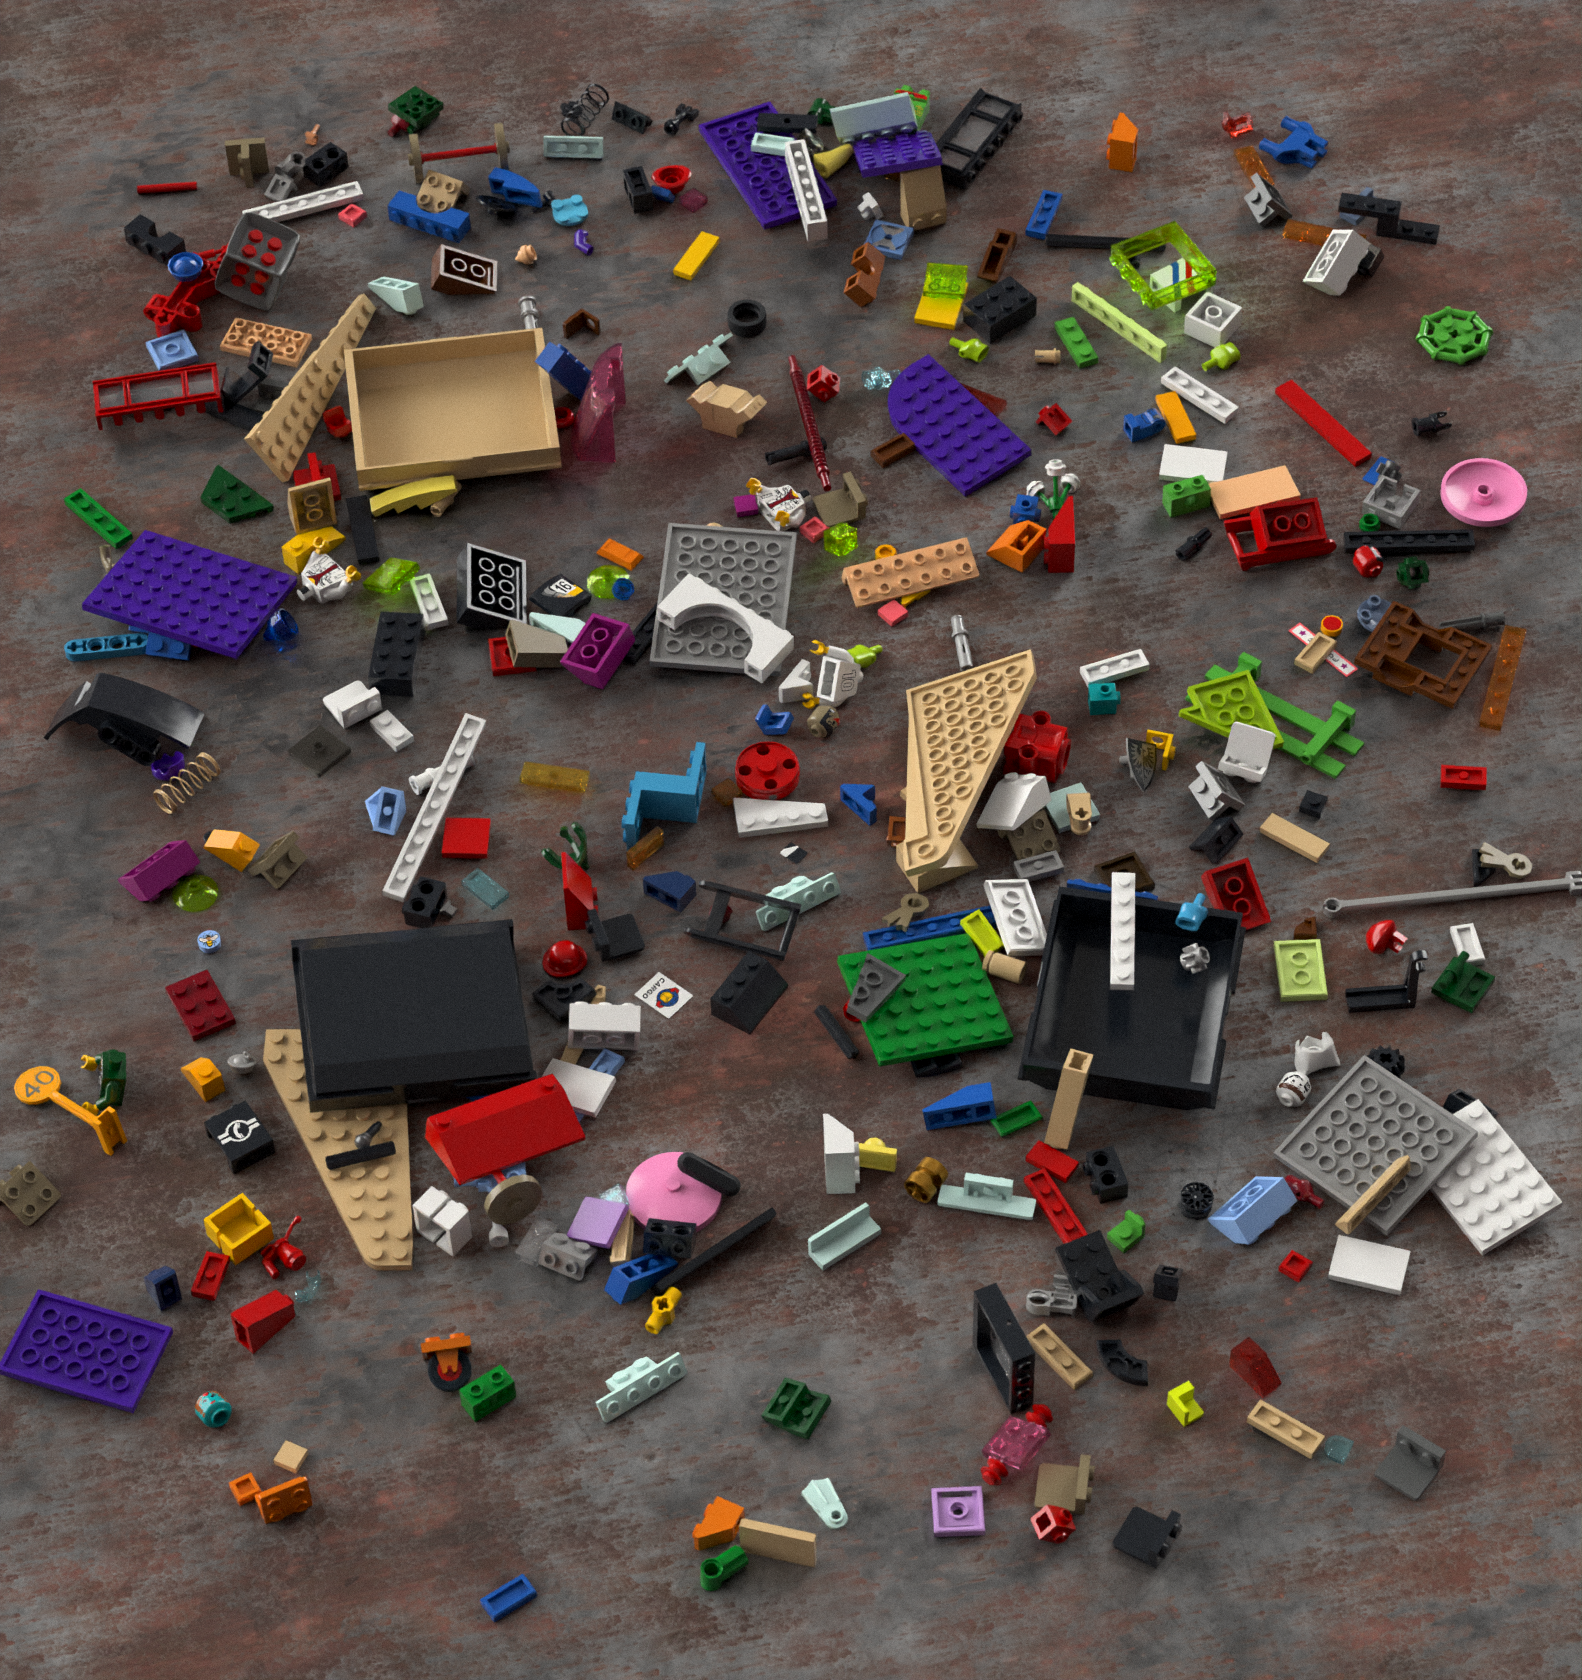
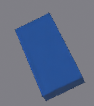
[480,1574,537,1622]

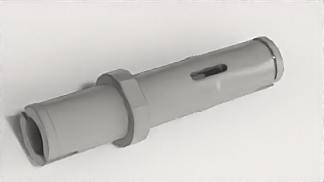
[951,615,973,672]

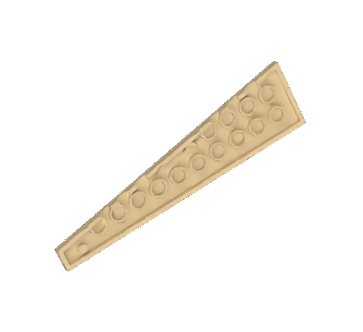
[244,294,376,482]

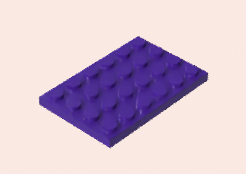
[853,130,943,178]
[0,1289,173,1413]

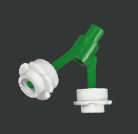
[1027,459,1080,520]

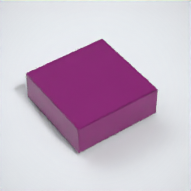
[733,494,758,517]

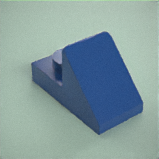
[840,784,877,826]

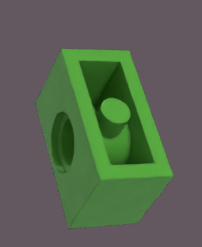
[1162,474,1211,518]

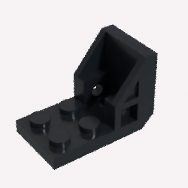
[1055,1230,1144,1323]

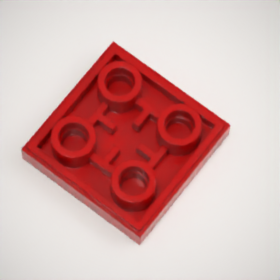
[442,818,491,859]

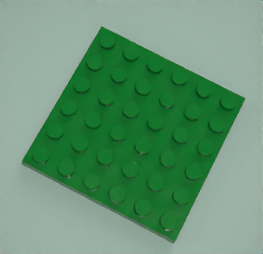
[837,933,1014,1067]

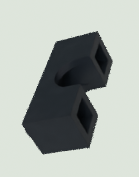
[124,214,186,266]

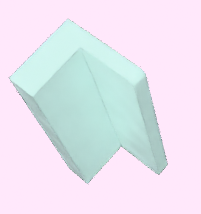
[808,1203,881,1271]

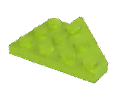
[1178,670,1284,750]

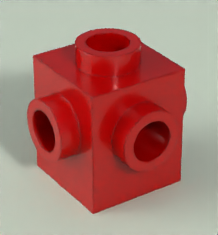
[807,365,840,402]
[1030,1504,1076,1544]

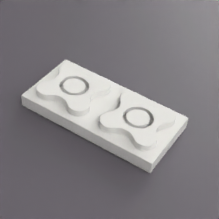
[983,879,1047,956]

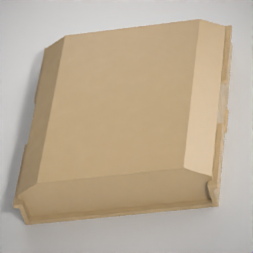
[344,328,562,491]

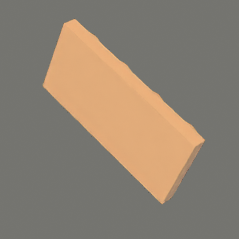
[220,318,312,368]
[1209,465,1301,519]

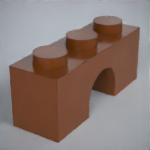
[843,242,885,307]

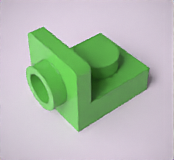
[1107,1210,1146,1253]

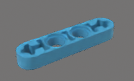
[64,633,148,661]

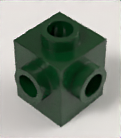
[1396,557,1429,589]

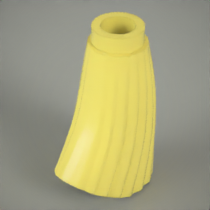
[814,144,854,178]

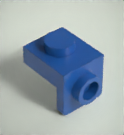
[755,704,794,735]

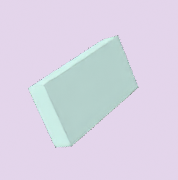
[751,133,794,156]

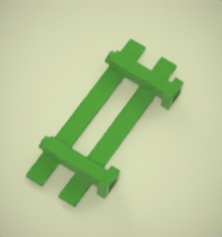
[1185,652,1364,779]

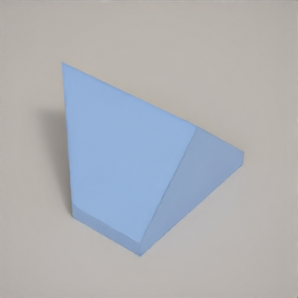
[365,786,406,835]

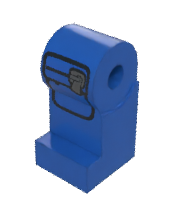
[1123,408,1166,442]

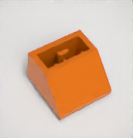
[1106,112,1138,173]
[986,520,1046,573]

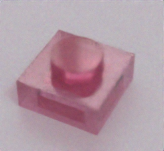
[679,188,708,213]

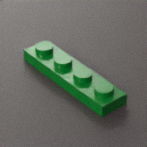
[64,488,133,550]

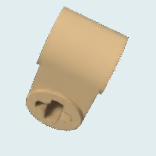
[1066,793,1092,835]

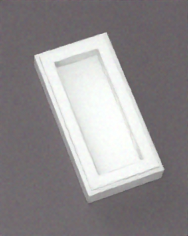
[1450,923,1485,966]

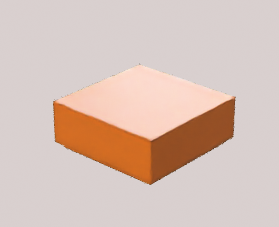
[229,1472,262,1506]

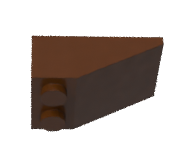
[431,244,497,295]

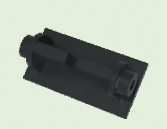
[611,101,652,134]

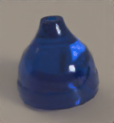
[263,608,299,642]

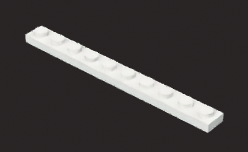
[382,713,486,903]

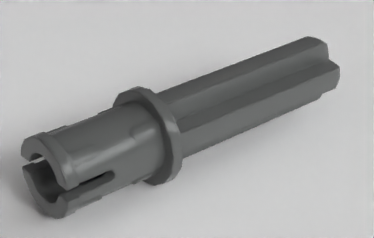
[1439,611,1505,631]

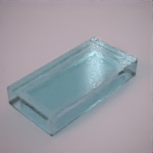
[461,868,509,910]

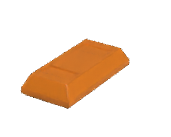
[597,538,644,571]

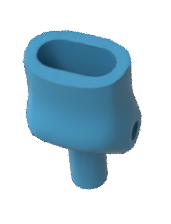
[1175,893,1208,931]

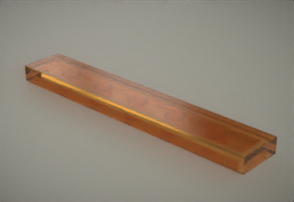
[1479,625,1527,731]

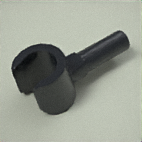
[531,191,555,213]

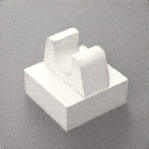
[857,192,884,220]

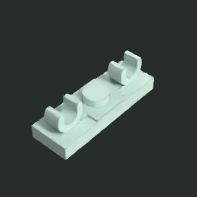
[543,136,603,158]

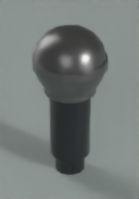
[354,1121,382,1149]

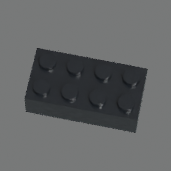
[368,611,426,697]

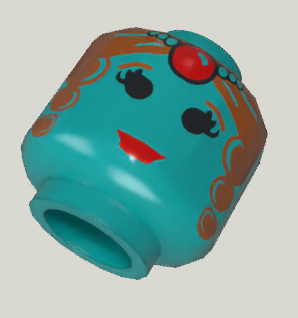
[195,1391,232,1428]

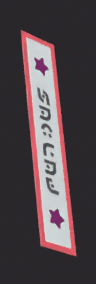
[1289,623,1358,677]

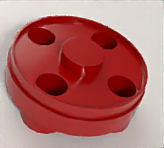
[735,742,800,801]

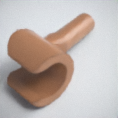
[305,124,320,146]

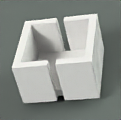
[413,1186,472,1256]

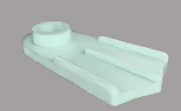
[802,1478,848,1530]

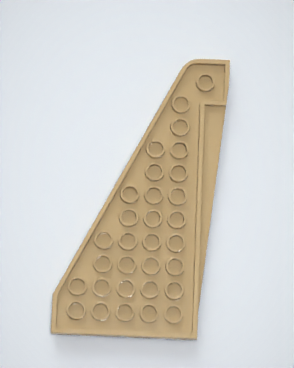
[903,649,1037,877]
[263,1029,414,1271]

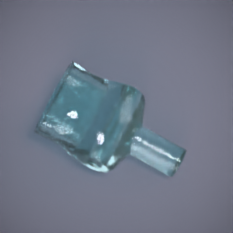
[861,366,901,390]

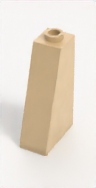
[1044,1048,1093,1149]

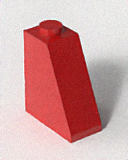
[231,1290,295,1354]

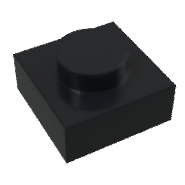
[1299,790,1328,818]

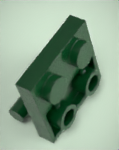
[388,86,444,134]
[1431,951,1495,1013]

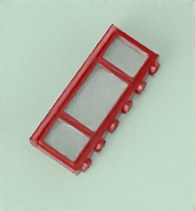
[92,362,223,431]

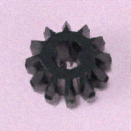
[1367,1045,1405,1079]

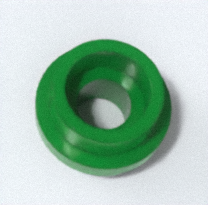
[1359,513,1380,532]

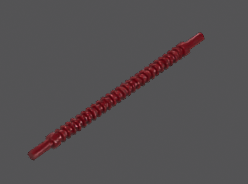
[788,355,832,492]

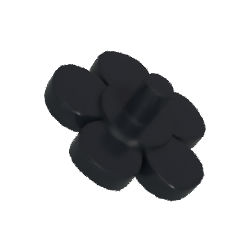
[560,101,583,119]

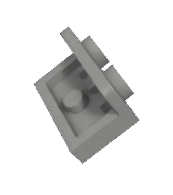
[538,1232,598,1281]

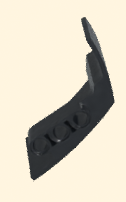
[43,672,205,766]

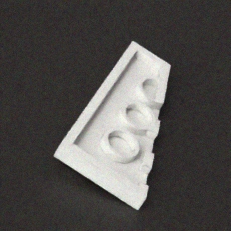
[733,798,828,838]

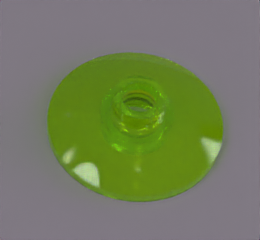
[587,565,630,599]
[172,874,218,912]

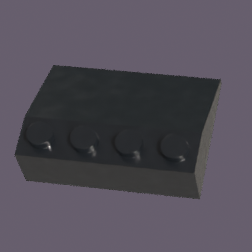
[457,543,527,629]

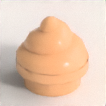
[515,245,537,265]

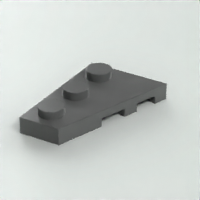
[847,953,906,1023]

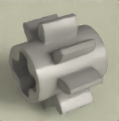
[1180,943,1210,974]

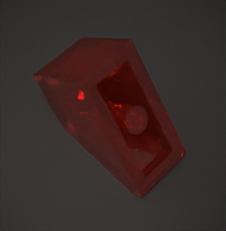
[1229,1337,1281,1398]

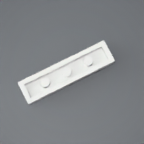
[1161,367,1239,424]

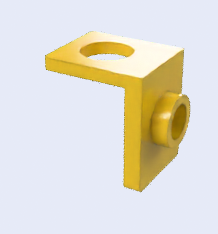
[1146,730,1176,771]

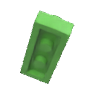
[1054,317,1098,369]

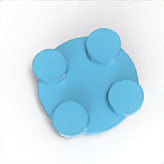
[551,195,589,226]

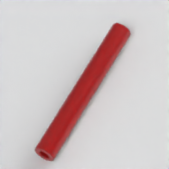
[137,182,197,194]

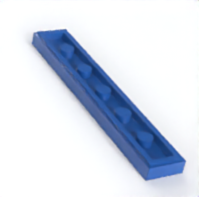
[863,905,997,951]

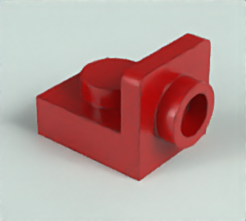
[1036,403,1073,436]

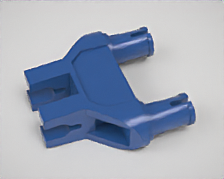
[1259,116,1328,168]

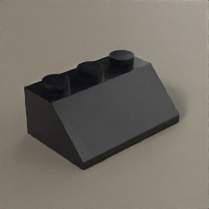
[710,951,788,1035]

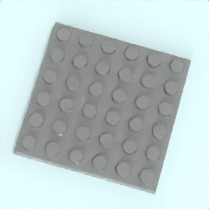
[1273,1055,1478,1236]

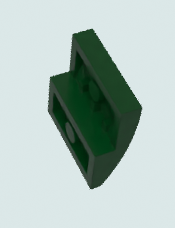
[761,1377,832,1439]

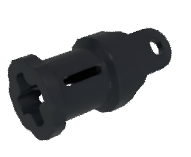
[1411,411,1452,436]

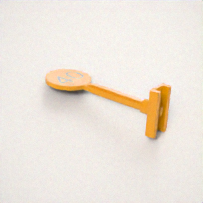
[14,1066,127,1156]

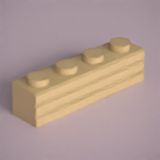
[610,1209,635,1267]

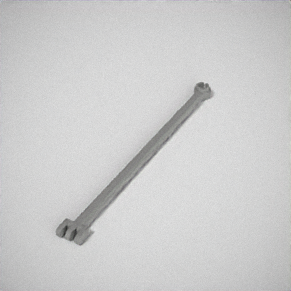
[1323,871,1582,919]

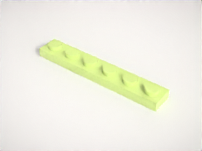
[1071,282,1167,363]

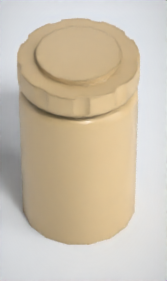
[982,950,1027,984]

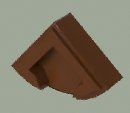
[1293,917,1317,940]

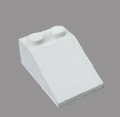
[977,772,1051,831]

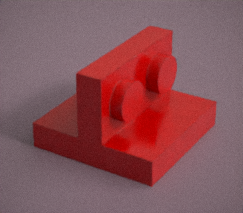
[293,452,341,501]

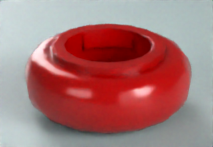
[554,407,574,429]

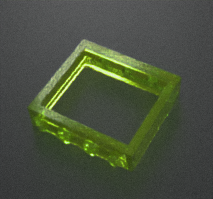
[1109,221,1216,311]

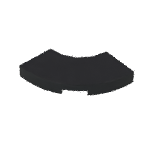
[1096,1340,1148,1386]

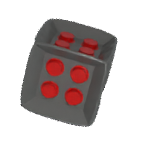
[215,212,300,311]

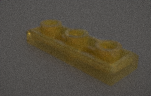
[519,761,590,793]

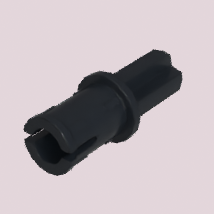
[1175,527,1212,561]

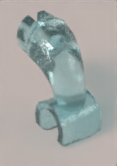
[295,1270,321,1303]

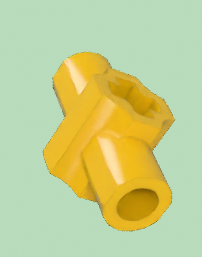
[645,1287,682,1334]

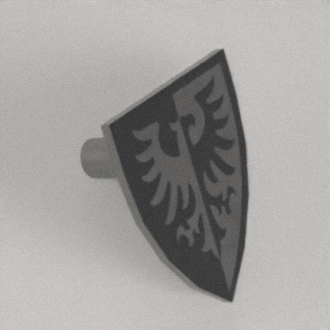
[1119,738,1157,792]

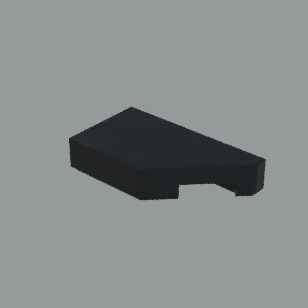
[1471,849,1496,887]

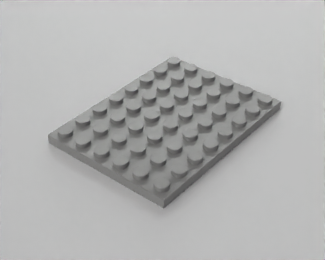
[650,523,797,676]

